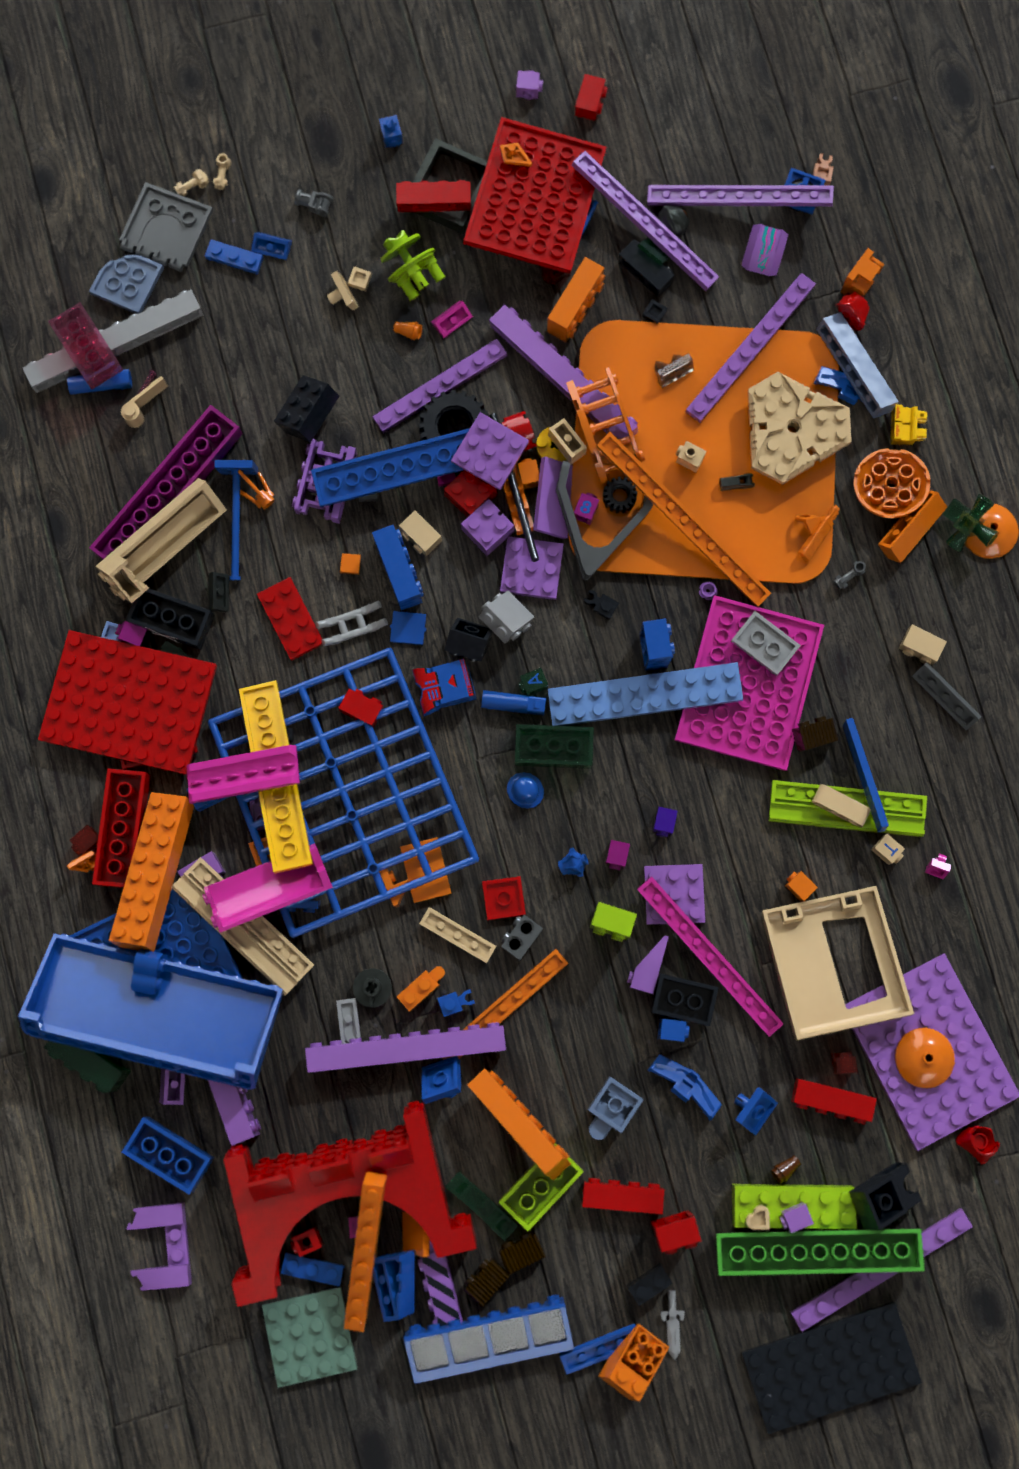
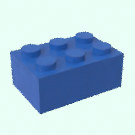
[639,618,675,671]

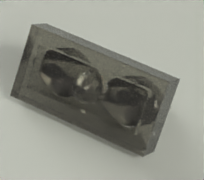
[654,354,694,388]

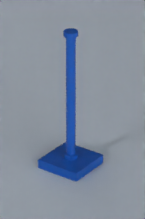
[215,460,258,581]

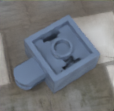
[588,1076,644,1140]

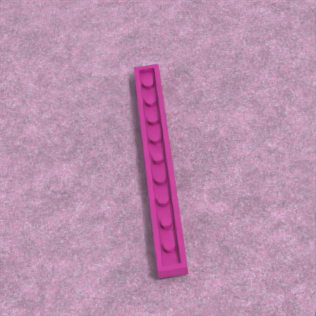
[637,876,784,1037]

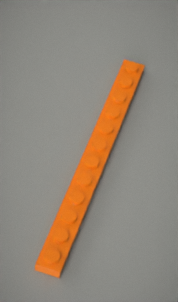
[596,432,771,607]

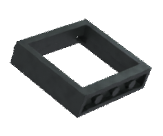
[412,138,488,235]

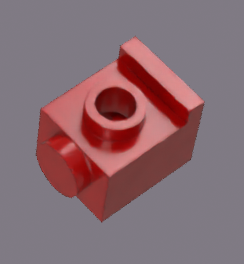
[291,1226,324,1257]

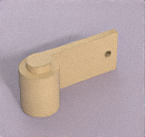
[121,376,168,428]

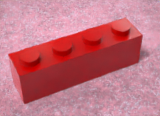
[396,180,471,212]
[791,1078,877,1124]
[582,1178,664,1214]

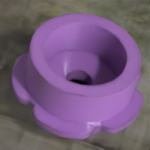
[699,582,718,600]

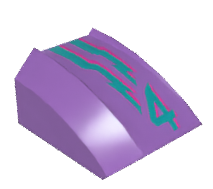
[741,224,788,276]

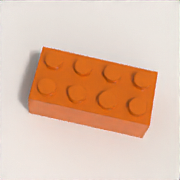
[547,257,605,343]

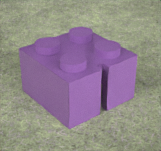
[461,499,514,556]

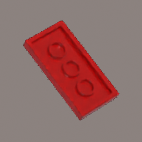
[257,577,322,661]

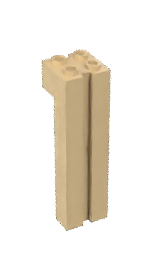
[95,478,227,603]

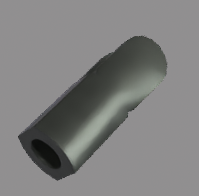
[719,473,755,491]

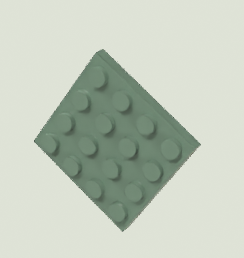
[262,1287,358,1388]

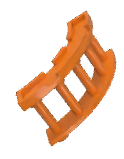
[566,367,645,484]

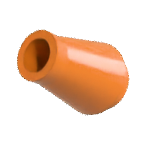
[394,321,422,340]

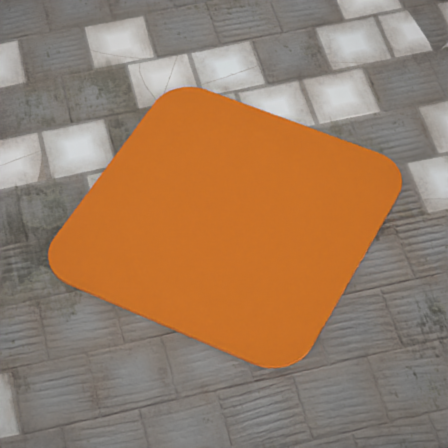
[568,320,839,584]

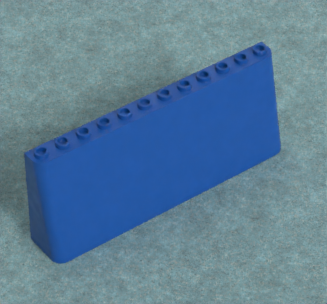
[18,933,283,1090]

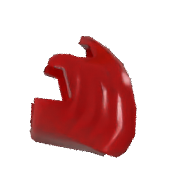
[836,292,869,331]
[956,1126,1000,1165]

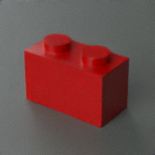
[575,74,608,121]
[338,688,384,728]

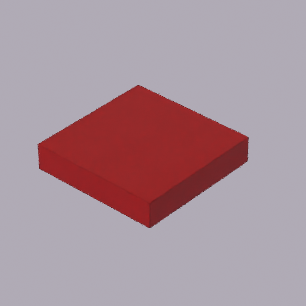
[482,876,526,920]

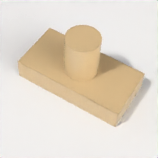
[327,271,359,311]

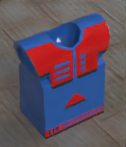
[412,658,477,716]

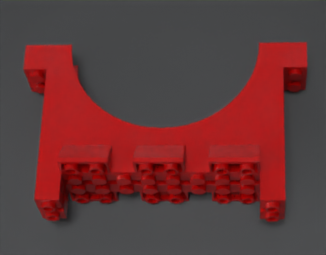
[224,1101,477,1307]

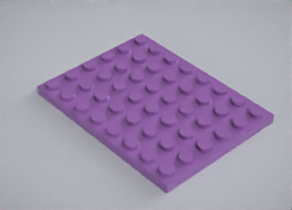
[845,953,1019,1151]

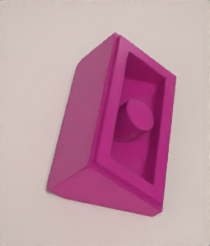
[431,301,473,338]

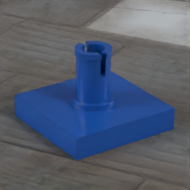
[422,1056,461,1104]
[735,1087,778,1136]

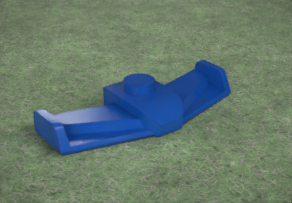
[813,366,880,417]
[647,1054,722,1121]

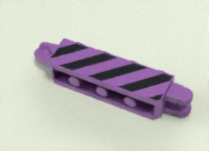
[418,1241,463,1350]

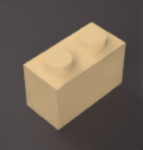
[548,418,587,465]
[399,511,442,556]
[899,624,947,665]

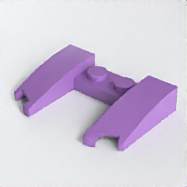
[127,1202,192,1290]

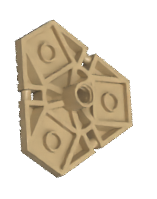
[748,372,852,485]

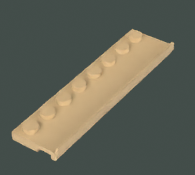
[171,857,314,996]

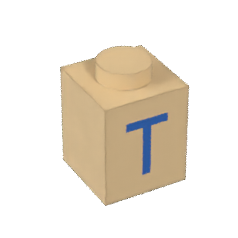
[871,834,905,865]

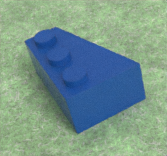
[373,1250,415,1322]

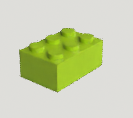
[589,902,637,942]

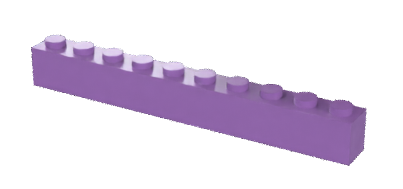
[489,305,638,446]
[305,1022,506,1073]

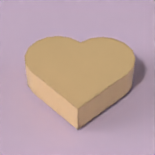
[745,1205,770,1230]

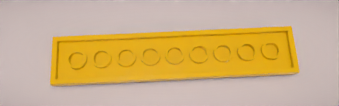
[239,680,313,874]

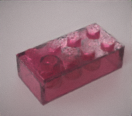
[48,302,123,389]

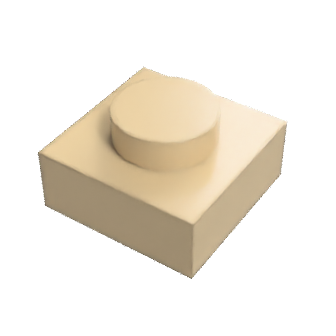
[348,267,372,292]

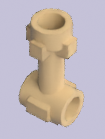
[213,153,231,190]
[174,169,209,196]

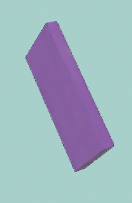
[533,457,573,539]

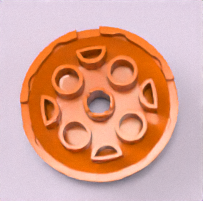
[853,448,930,518]

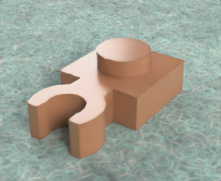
[813,154,833,186]

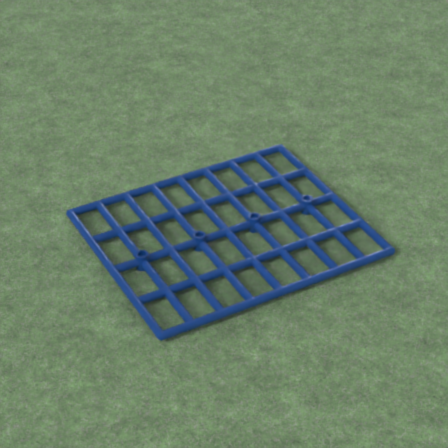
[208,648,479,938]

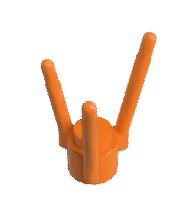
[238,470,275,509]

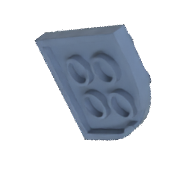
[89,255,164,314]

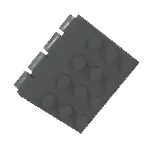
[119,182,213,272]

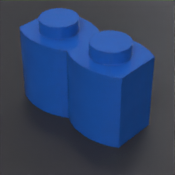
[131,949,166,995]

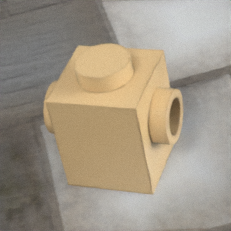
[675,441,707,473]

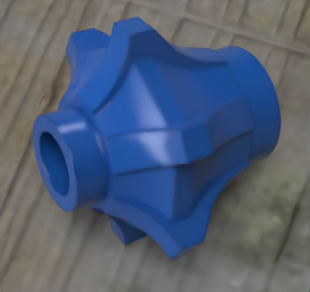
[558,848,589,877]

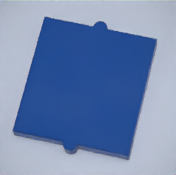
[390,611,427,645]

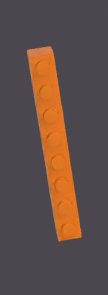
[344,1172,387,1332]

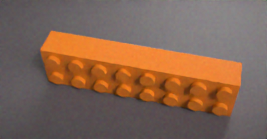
[109,792,194,952]

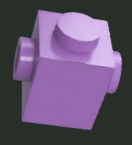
[516,70,543,100]

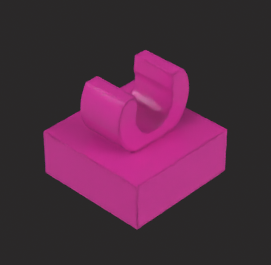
[925,854,951,879]

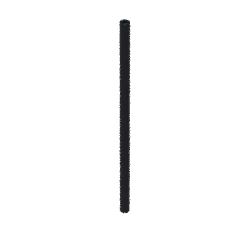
[489,413,539,562]

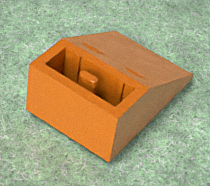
[598,1324,669,1402]

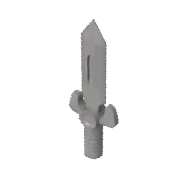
[661,1290,685,1361]

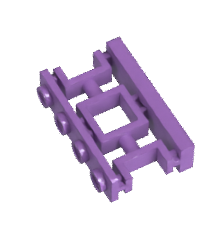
[292,439,357,524]

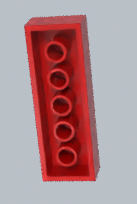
[92,768,151,889]

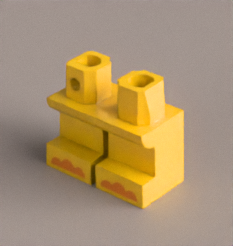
[890,404,927,445]

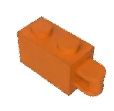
[397,966,445,1012]

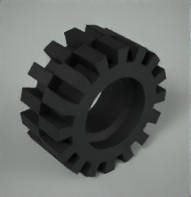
[603,477,637,514]

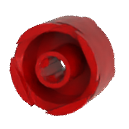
[501,411,537,451]

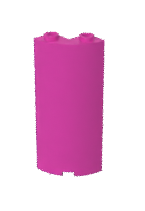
[202,843,333,933]

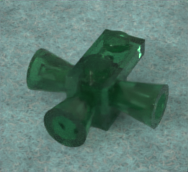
[943,494,999,552]

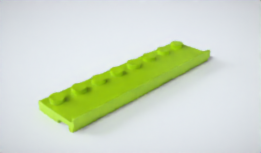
[768,780,927,837]

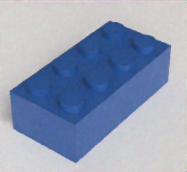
[372,525,424,611]
[121,1116,215,1194]

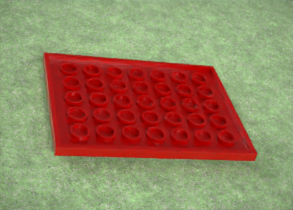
[463,117,606,274]
[38,630,217,775]

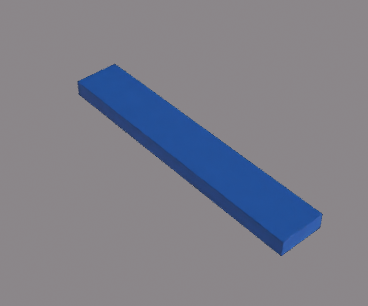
[842,718,889,833]

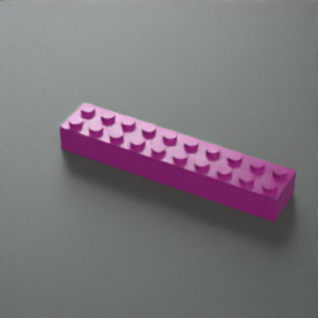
[89,405,243,560]

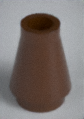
[771,1155,801,1184]

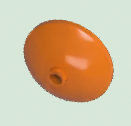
[961,503,1019,559]
[895,1028,955,1088]

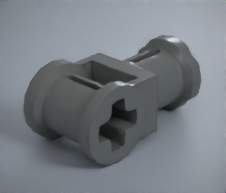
[294,189,334,217]

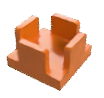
[840,248,884,296]

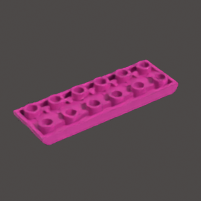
[187,745,300,804]

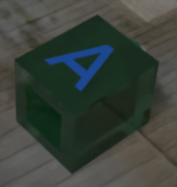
[518,668,549,696]

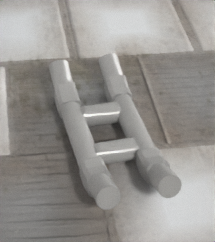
[316,601,388,646]

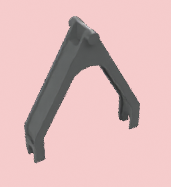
[556,461,653,580]

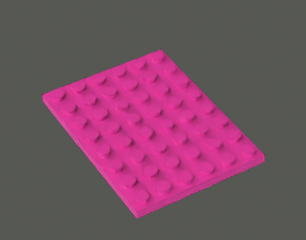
[674,595,824,771]

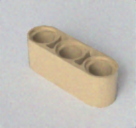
[812,784,871,828]

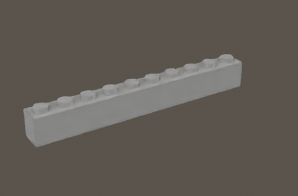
[23,290,203,393]

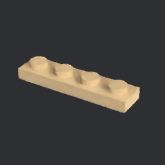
[419,907,497,963]

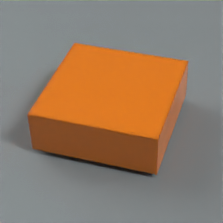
[340,553,361,575]

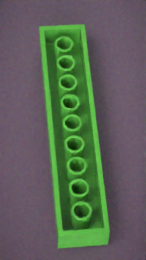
[715,1229,925,1276]

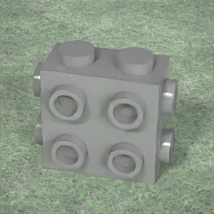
[479,591,534,643]

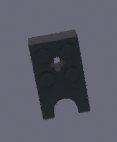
[849,1162,921,1231]

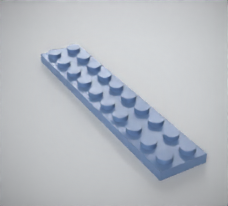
[548,662,743,727]

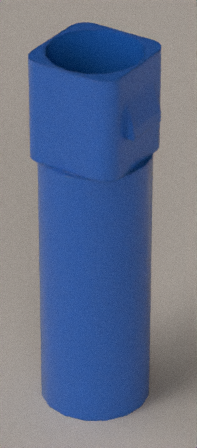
[67,369,133,395]
[481,690,546,716]

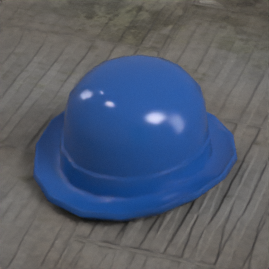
[507,772,544,809]

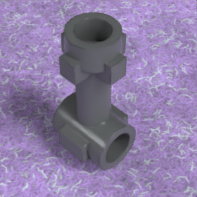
[833,561,866,590]

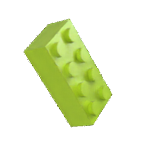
[499,1143,584,1231]

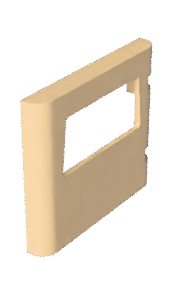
[762,886,914,1041]

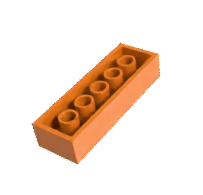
[467,1068,571,1181]

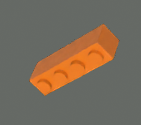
[878,490,947,563]

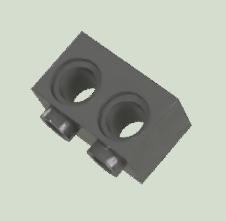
[501,915,543,960]

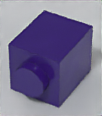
[653,807,678,837]

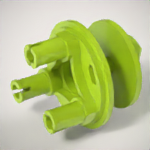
[380,230,446,301]

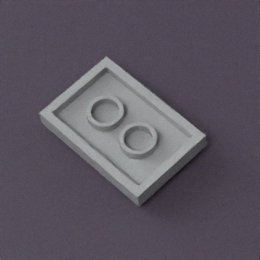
[731,611,801,676]

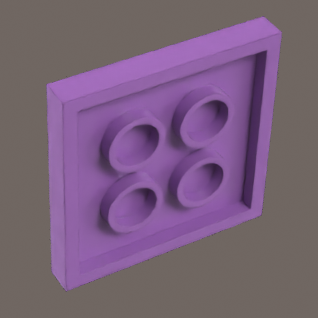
[451,412,529,490]
[500,536,564,600]
[644,864,705,925]

